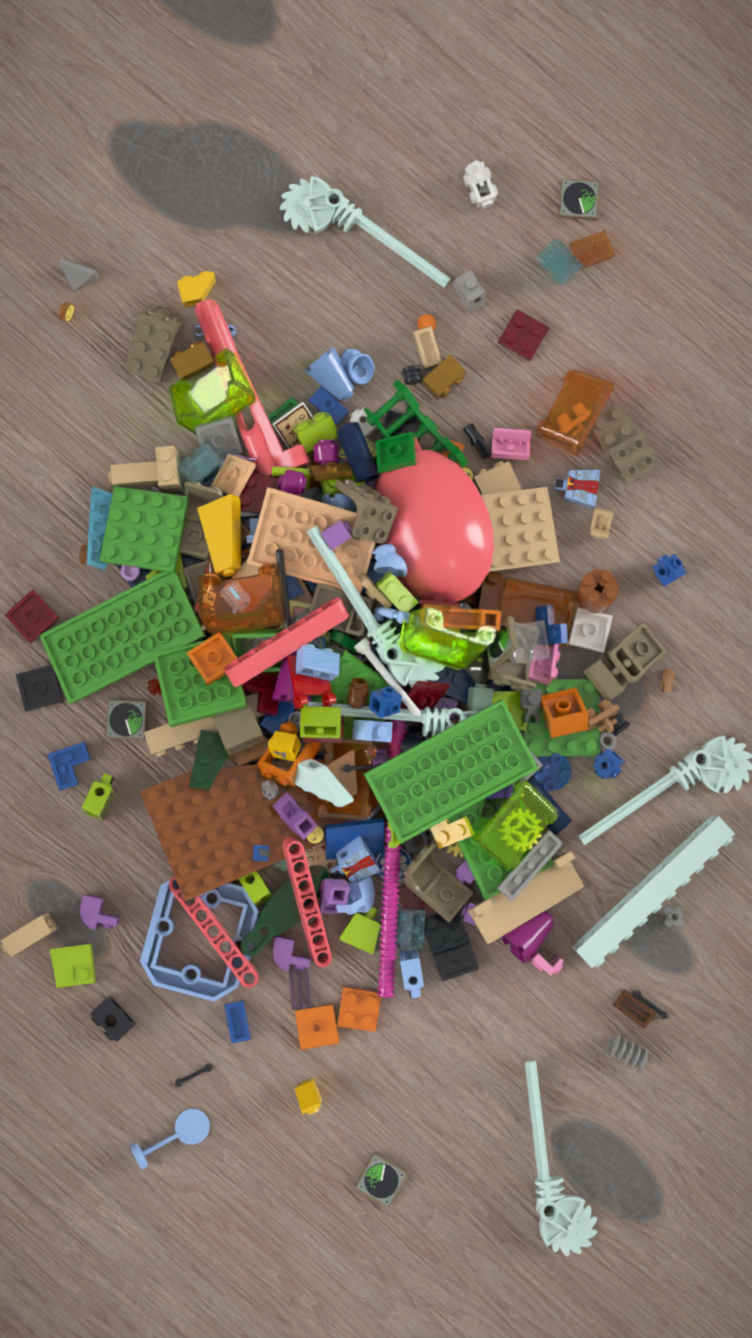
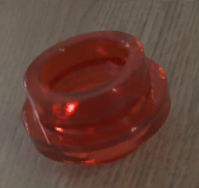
[147,678,162,696]

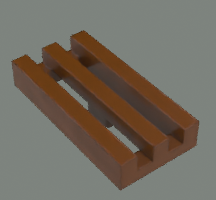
[612,989,656,1029]

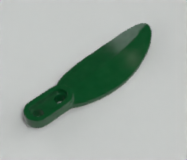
[240,865,329,956]

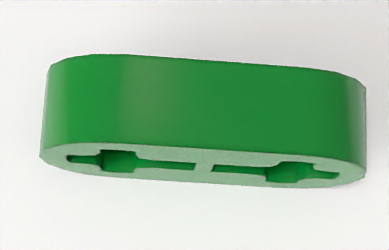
[328,630,359,655]

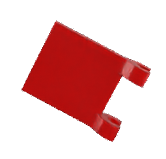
[287,655,336,709]

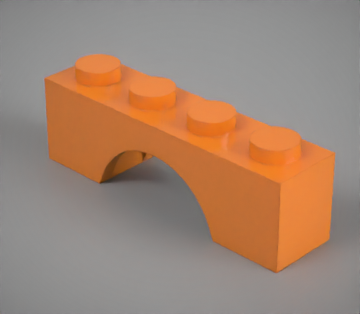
[418,604,501,632]

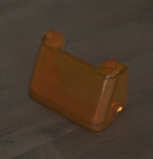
[536,368,616,457]
[198,563,284,634]
[498,578,579,647]
[318,739,377,821]

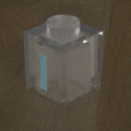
[219,579,250,614]

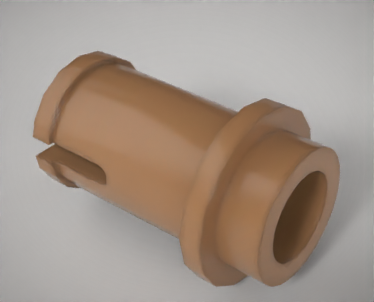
[659,668,676,693]

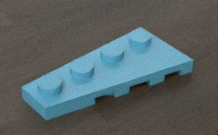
[86,487,113,571]

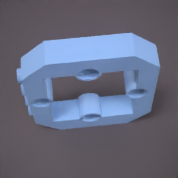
[140,879,260,1001]

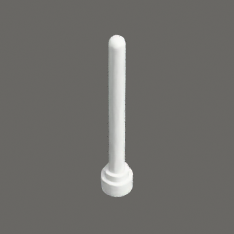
[354,637,420,717]

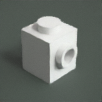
[350,408,377,438]

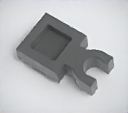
[520,689,541,723]

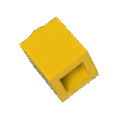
[268,731,301,762]

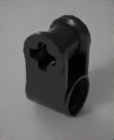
[401,724,426,753]

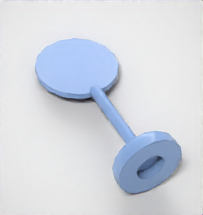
[130,1109,210,1170]

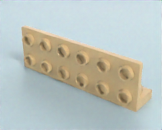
[468,851,584,944]

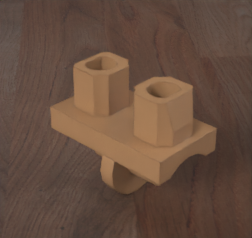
[587,699,620,733]

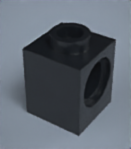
[404,831,432,854]

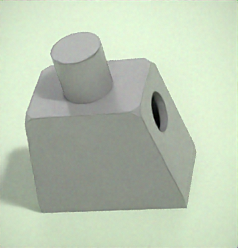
[451,270,486,314]

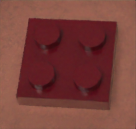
[498,309,550,361]
[239,473,280,515]
[4,589,59,644]

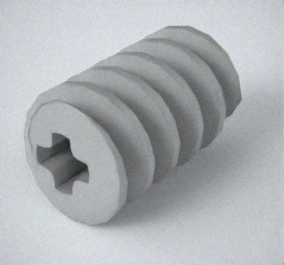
[603,1033,648,1074]

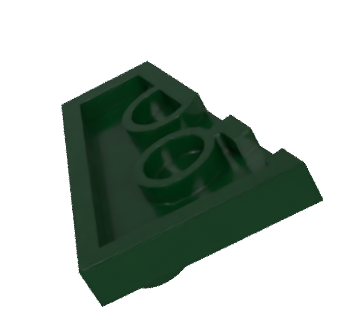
[189,730,228,791]

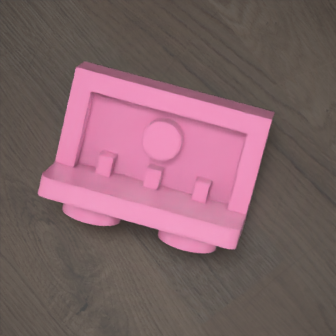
[491,428,531,461]
[529,644,560,685]
[531,952,564,976]

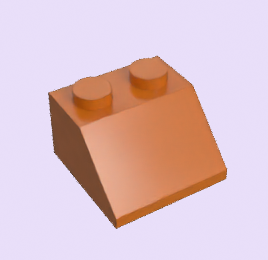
[541,688,589,738]

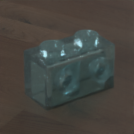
[536,239,583,286]
[178,444,223,483]
[395,907,426,950]

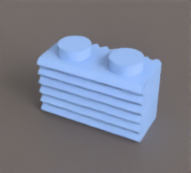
[296,644,340,681]

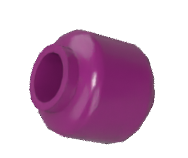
[314,440,339,465]
[278,469,307,496]

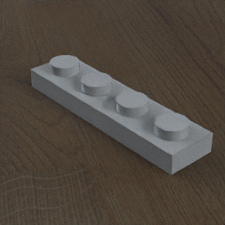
[497,830,563,901]

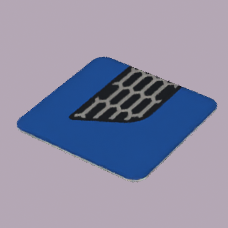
[253,845,269,862]

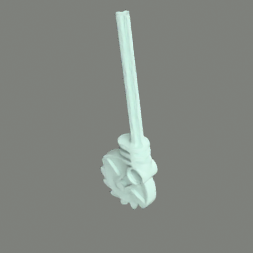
[280,176,451,288]
[307,526,445,687]
[308,702,479,736]
[578,735,752,845]
[525,1060,597,1256]

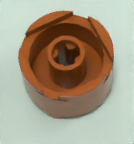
[577,570,619,613]

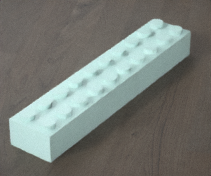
[572,816,735,968]

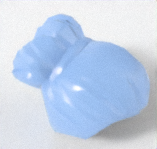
[341,349,375,385]
[372,544,407,577]

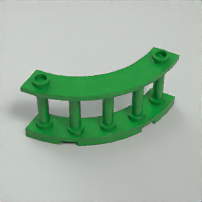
[363,380,468,468]

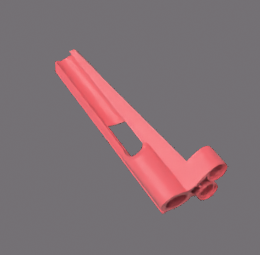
[195,299,310,476]

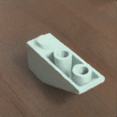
[295,758,353,807]

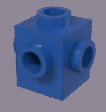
[652,554,687,586]
[369,686,402,718]
[592,749,626,779]

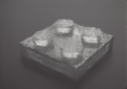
[511,620,550,664]

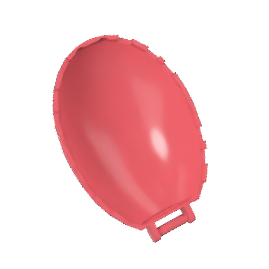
[373,437,494,603]

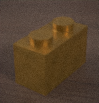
[170,341,215,383]
[422,354,466,400]

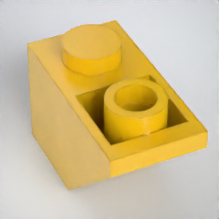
[177,271,216,308]
[294,1078,322,1115]

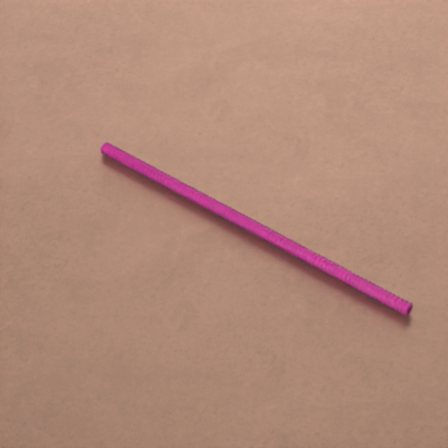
[377,593,412,998]

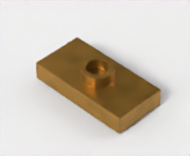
[310,462,353,481]

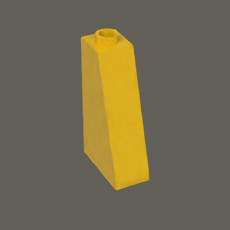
[197,494,241,577]

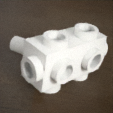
[463,161,498,209]

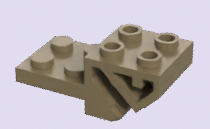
[586,401,661,485]
[308,583,384,642]
[583,622,667,700]

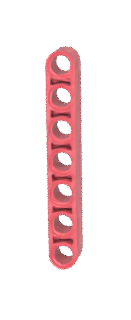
[224,597,349,687]
[282,837,332,967]
[168,877,259,988]

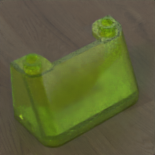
[168,348,255,435]
[400,607,496,670]
[471,779,559,870]

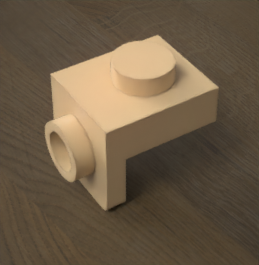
[589,508,614,539]

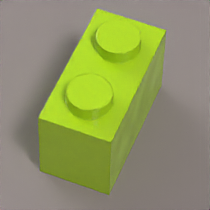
[293,412,338,453]
[375,570,418,613]
[300,706,341,738]

